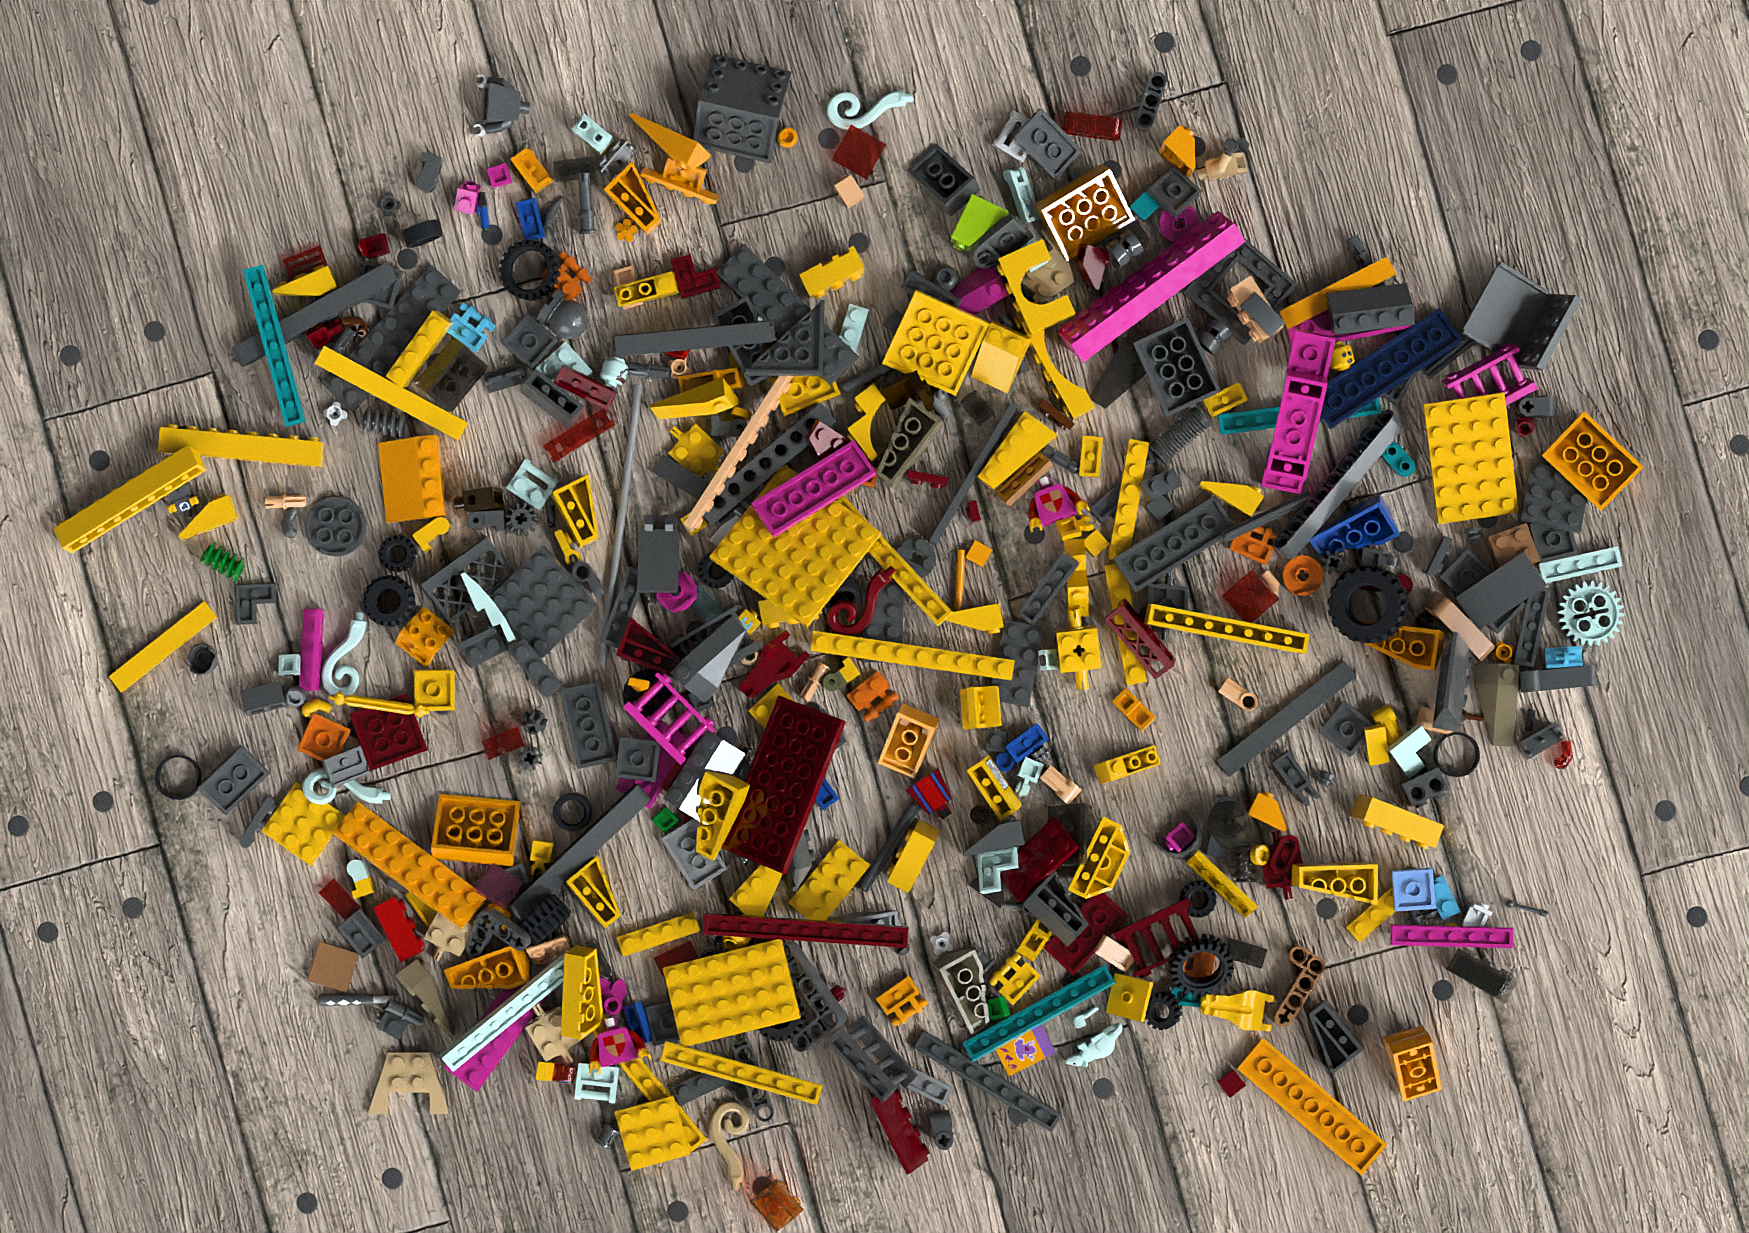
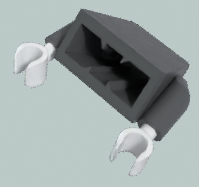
[473,74,530,137]

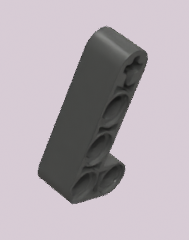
[1518,665,1598,693]

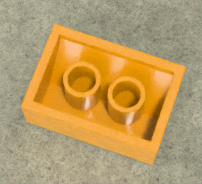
[1159,125,1195,178]

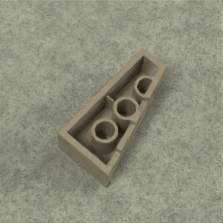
[876,398,943,489]

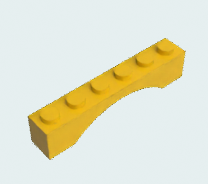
[1013,301,1095,420]

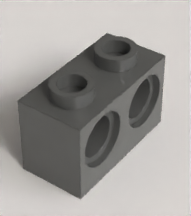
[1399,767,1449,808]

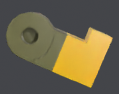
[823,657,861,691]

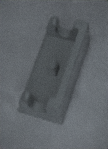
[240,681,288,716]
[1518,722,1564,760]

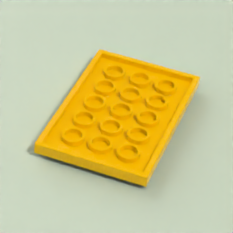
[1423,392,1519,524]
[663,939,801,1047]

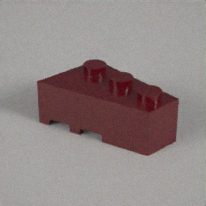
[616,618,681,678]

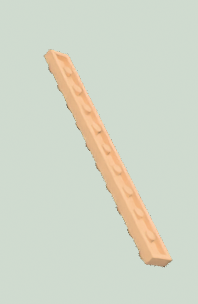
[683,376,796,532]

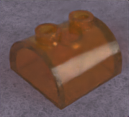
[749,1178,803,1232]

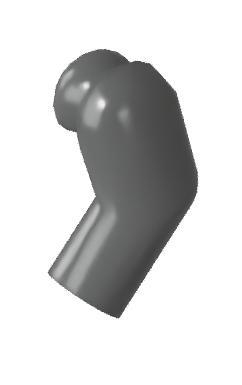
[281,507,298,539]

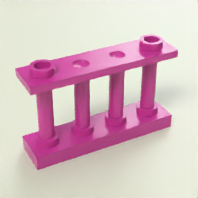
[1441,343,1537,406]
[623,672,715,765]

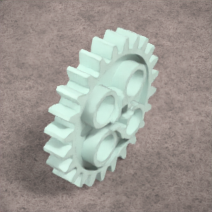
[1557,581,1625,647]

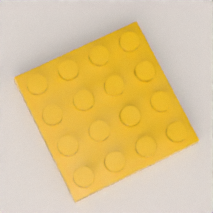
[882,289,990,396]

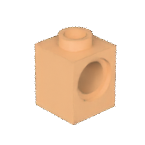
[834,175,864,209]

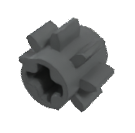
[1320,549,1346,574]
[521,709,548,735]
[518,746,543,771]

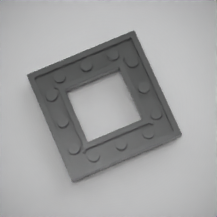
[1183,237,1298,346]

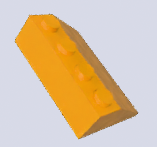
[1034,164,1135,261]
[1541,411,1643,511]
[378,435,447,523]
[431,794,520,866]

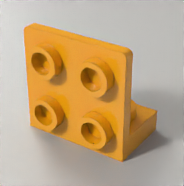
[395,607,455,668]

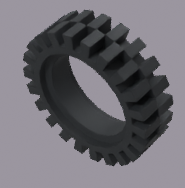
[1168,934,1234,996]

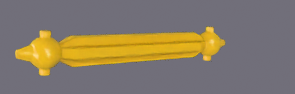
[329,691,430,718]

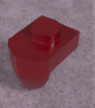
[357,233,390,259]

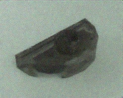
[968,877,1004,908]

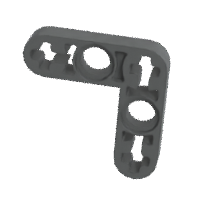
[465,907,531,958]

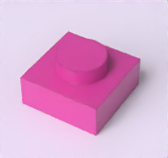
[487,163,512,189]

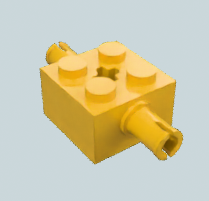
[1055,608,1101,690]

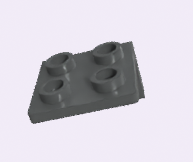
[457,625,507,668]

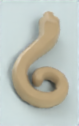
[710,1101,750,1190]

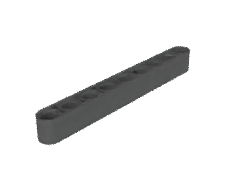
[232,262,399,367]
[1274,409,1404,559]
[506,784,651,922]
[701,949,775,1122]

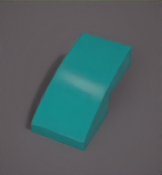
[1129,192,1160,222]

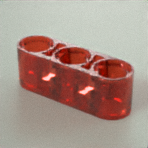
[1063,112,1123,141]

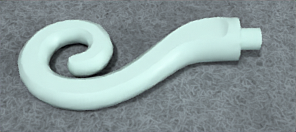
[827,90,913,130]
[321,612,367,696]
[302,768,391,805]

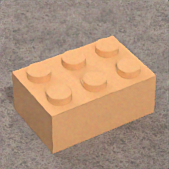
[1227,276,1284,345]

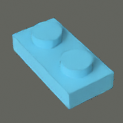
[1434,875,1461,920]

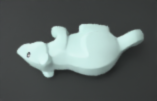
[1065,1022,1123,1067]

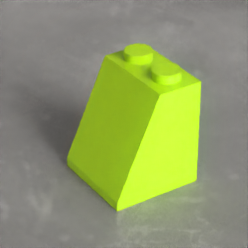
[950,194,1009,252]

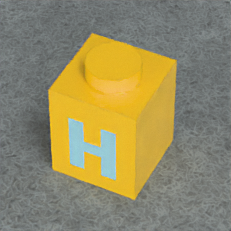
[738,609,761,637]

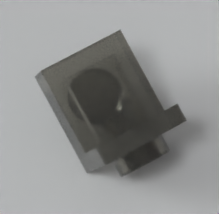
[960,390,994,426]

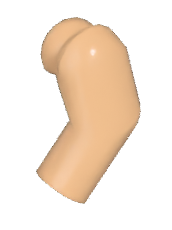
[1260,569,1280,600]

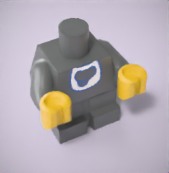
[167,482,199,518]

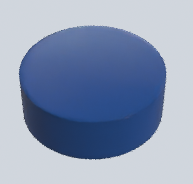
[995,752,1015,772]

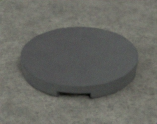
[305,496,367,557]

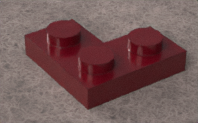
[671,254,721,299]

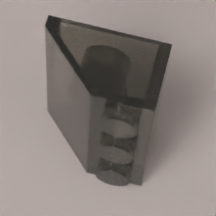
[414,337,489,413]

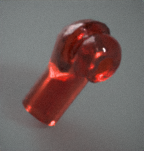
[1554,740,1573,769]

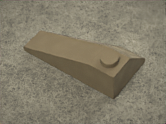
[1474,664,1519,746]
[932,948,990,1037]
[395,958,455,1037]

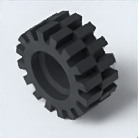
[378,535,417,572]
[698,552,734,588]
[1179,881,1217,918]
[1145,991,1183,1030]

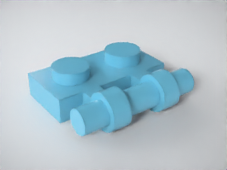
[447,302,496,353]

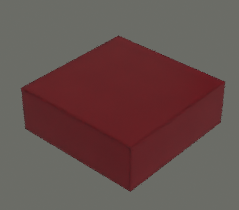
[1217,1069,1246,1098]

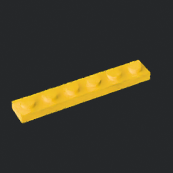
[1107,439,1149,560]
[1104,564,1147,685]

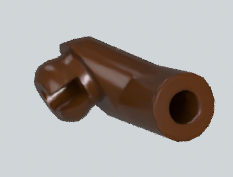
[342,316,369,337]

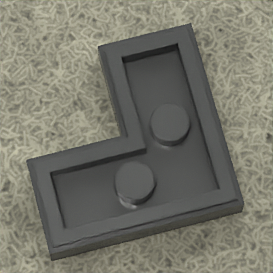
[235,583,277,625]

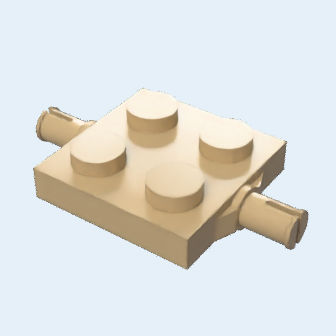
[424,912,476,961]
[524,1002,581,1065]

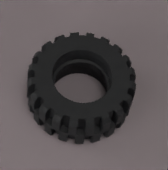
[1327,566,1409,643]

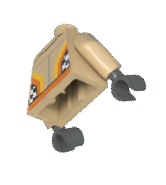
[1197,138,1249,181]

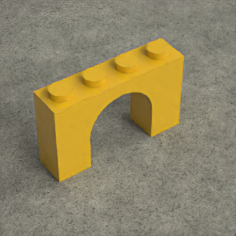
[997,239,1076,335]

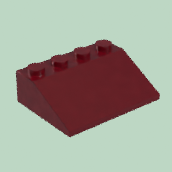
[870,1088,930,1175]

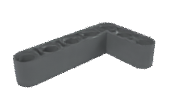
[783,941,846,1052]

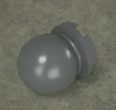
[536,289,588,340]

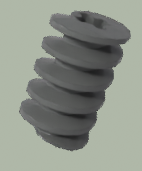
[361,406,405,439]

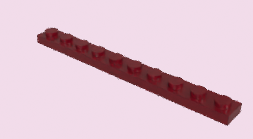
[703,913,909,948]

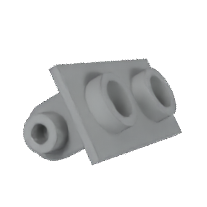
[596,139,634,179]

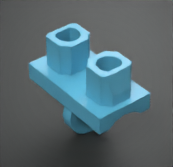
[1544,646,1583,669]

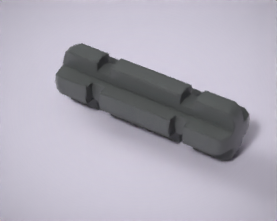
[1042,445,1080,474]

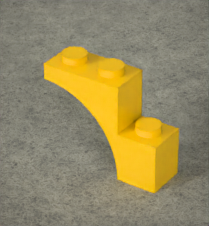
[846,383,886,463]
[1064,539,1089,618]

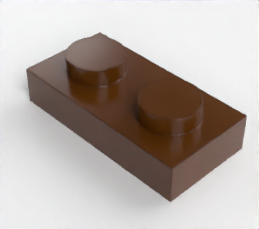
[1038,399,1075,431]

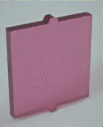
[475,863,523,910]

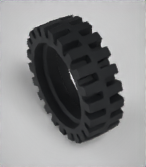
[499,239,561,301]

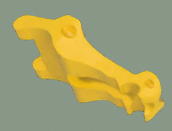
[1199,989,1276,1031]

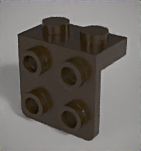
[881,370,935,412]

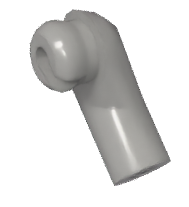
[932,389,951,420]

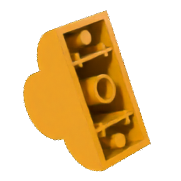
[1383,1025,1442,1102]

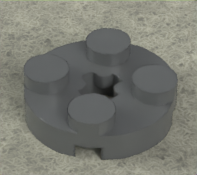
[897,538,936,578]

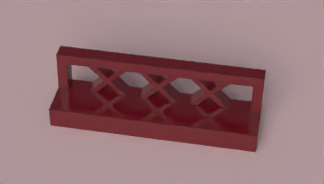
[1104,598,1176,680]

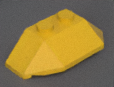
[1067,816,1130,899]

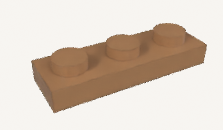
[995,452,1053,507]

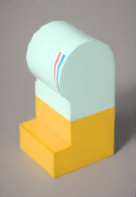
[347,859,375,899]

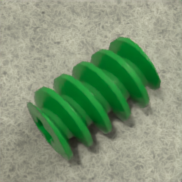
[199,541,245,582]

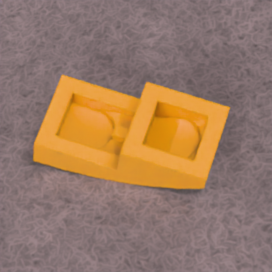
[1112,688,1156,732]

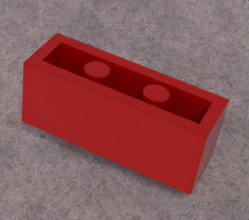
[373,896,425,962]

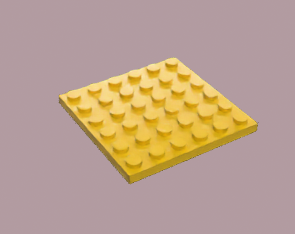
[710,465,881,627]

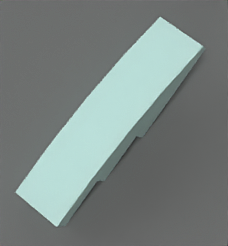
[460,572,515,642]

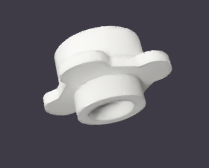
[323,402,348,426]
[930,932,953,955]

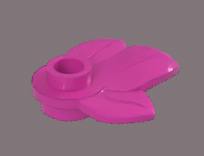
[599,977,627,1016]

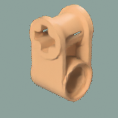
[1414,706,1453,735]

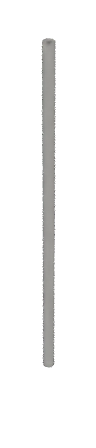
[598,384,643,665]

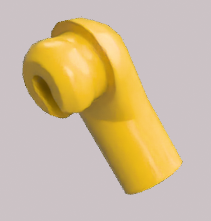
[302,698,333,717]

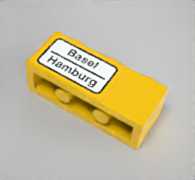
[966,755,1022,821]

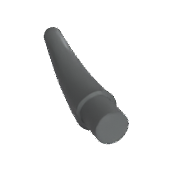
[543,196,564,229]

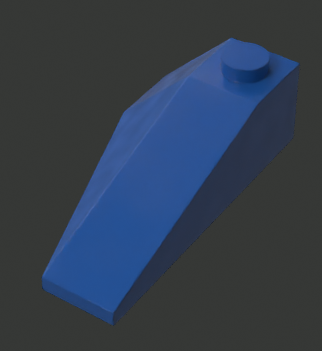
[1309,493,1400,556]

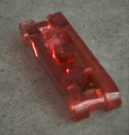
[543,408,615,463]

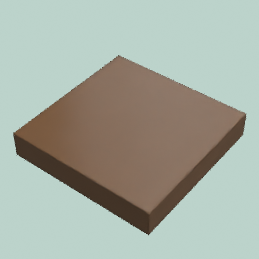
[308,942,359,993]

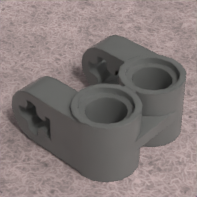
[566,562,605,598]

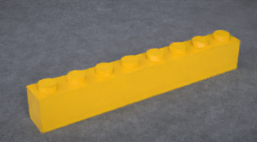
[158,424,324,468]
[53,444,206,554]
[1144,604,1310,654]

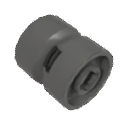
[1105,229,1144,267]
[1196,317,1232,355]

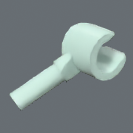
[1073,1006,1099,1028]

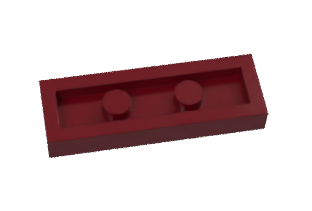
[554,364,617,410]

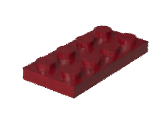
[1000,817,1080,902]
[1043,892,1129,976]

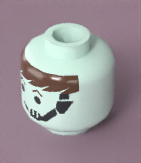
[600,357,629,388]

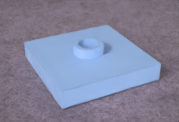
[1391,867,1436,911]

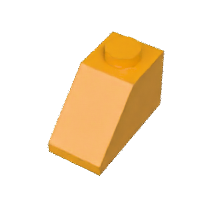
[1247,791,1287,832]

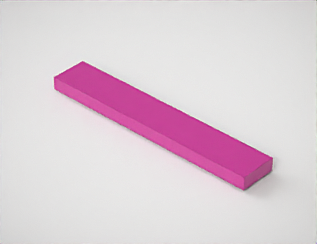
[1390,924,1513,948]

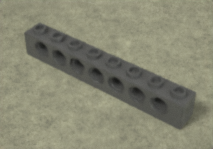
[697,403,836,527]

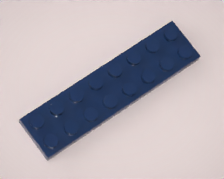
[1320,308,1463,430]

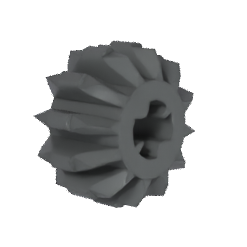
[505,502,539,536]

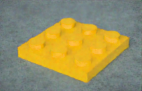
[262,781,346,866]
[614,1095,691,1171]

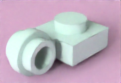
[1014,757,1044,797]

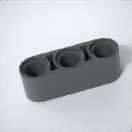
[1135,72,1167,131]

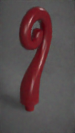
[827,566,896,636]

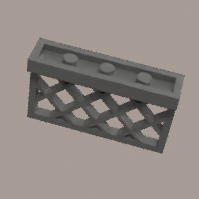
[421,536,514,623]

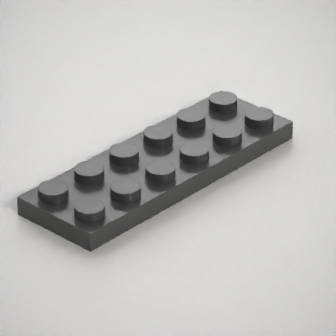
[1113,496,1234,594]

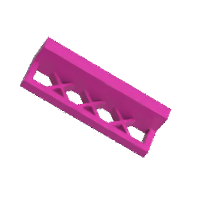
[299,609,325,691]

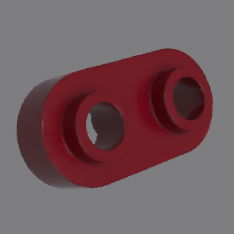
[1269,835,1299,874]

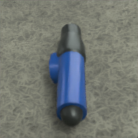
[476,192,490,232]

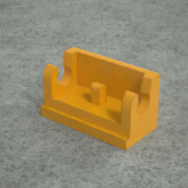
[510,148,553,194]

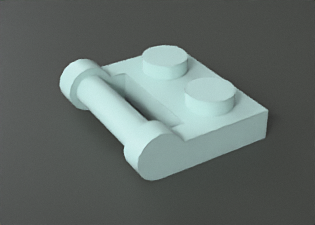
[506,458,560,511]
[575,1063,619,1104]

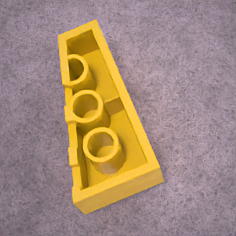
[1350,794,1444,850]
[1292,862,1378,905]
[561,945,604,1040]

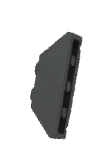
[788,829,815,891]

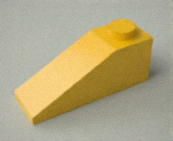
[1198,481,1264,518]
[178,493,240,540]
[945,603,1004,635]

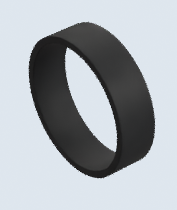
[1434,732,1480,777]
[155,755,202,800]

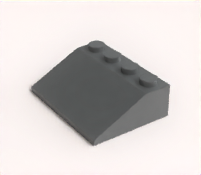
[1133,317,1221,417]
[1432,631,1472,732]

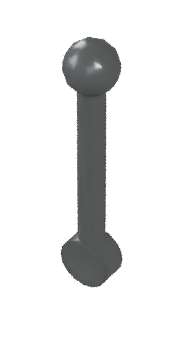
[1506,900,1548,917]

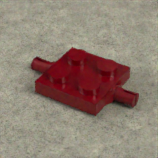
[1261,830,1303,900]

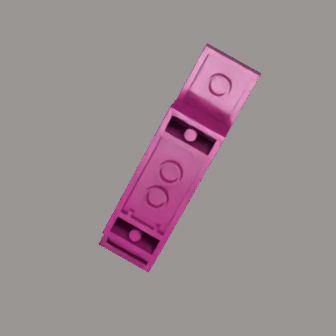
[1261,329,1336,494]

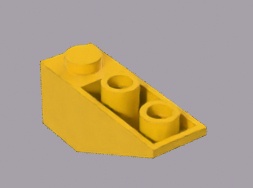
[272,265,339,298]
[614,271,680,307]
[1093,745,1161,784]

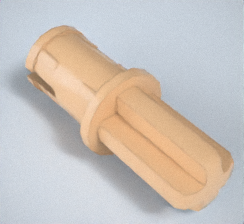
[265,493,306,510]
[800,662,830,701]

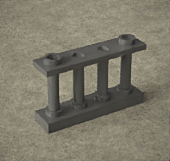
[668,603,764,666]
[827,1015,918,1103]

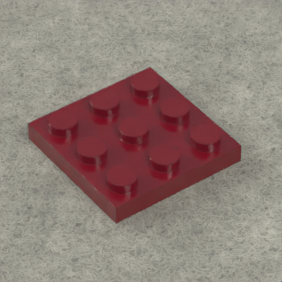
[350,693,428,771]

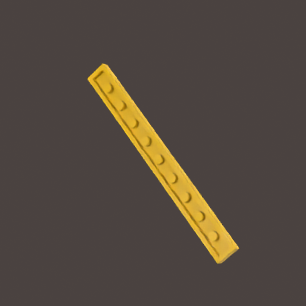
[811,631,1015,681]

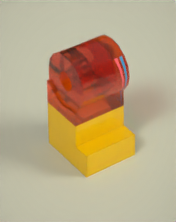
[535,1060,576,1084]

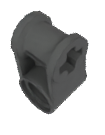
[1515,396,1555,418]
[929,1109,954,1150]

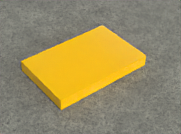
[770,376,841,417]

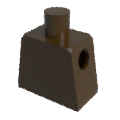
[454,487,505,513]

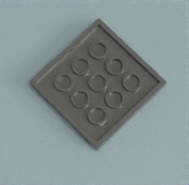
[490,545,598,658]

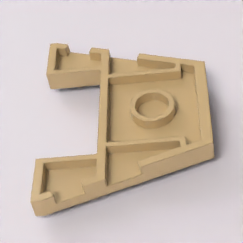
[993,229,1074,305]
[369,1052,449,1114]

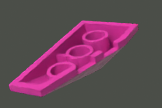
[951,267,1009,315]

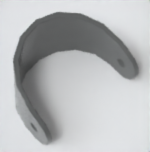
[1153,809,1203,859]

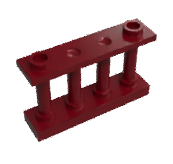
[1113,897,1208,978]

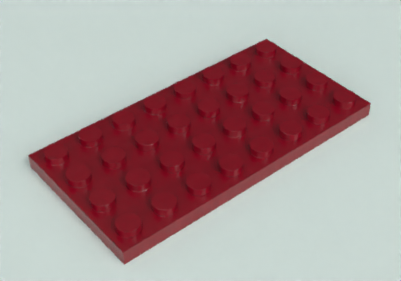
[721,695,846,875]

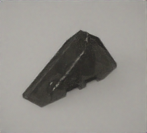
[1089,327,1146,409]

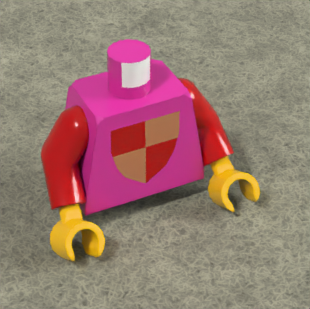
[1027,476,1090,532]
[588,1017,652,1075]

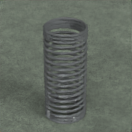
[1149,407,1211,464]

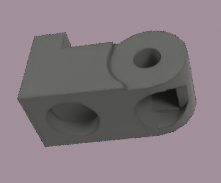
[417,152,444,193]
[711,416,748,438]
[467,511,506,532]

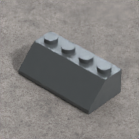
[1326,283,1415,335]
[663,730,746,821]

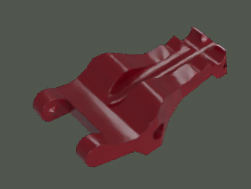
[739,630,810,699]

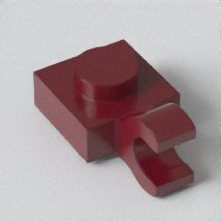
[306,317,344,350]

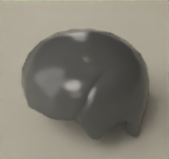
[187,644,218,675]

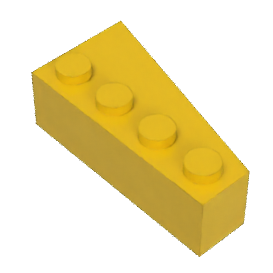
[977,411,1058,490]

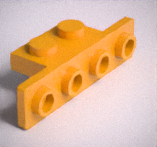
[640,156,720,204]

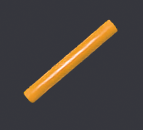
[954,550,965,611]

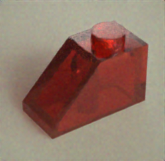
[482,726,527,760]

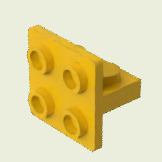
[960,686,1002,729]

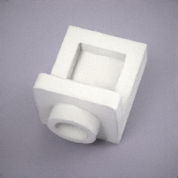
[1461,901,1492,927]

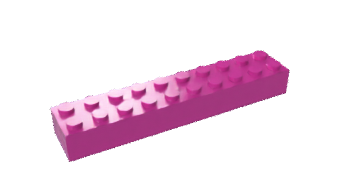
[1057,211,1246,362]

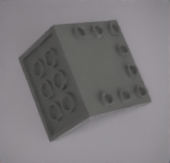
[693,54,792,163]
[1460,262,1582,371]

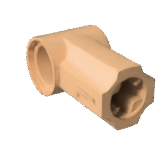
[1218,678,1258,712]
[1040,765,1081,805]

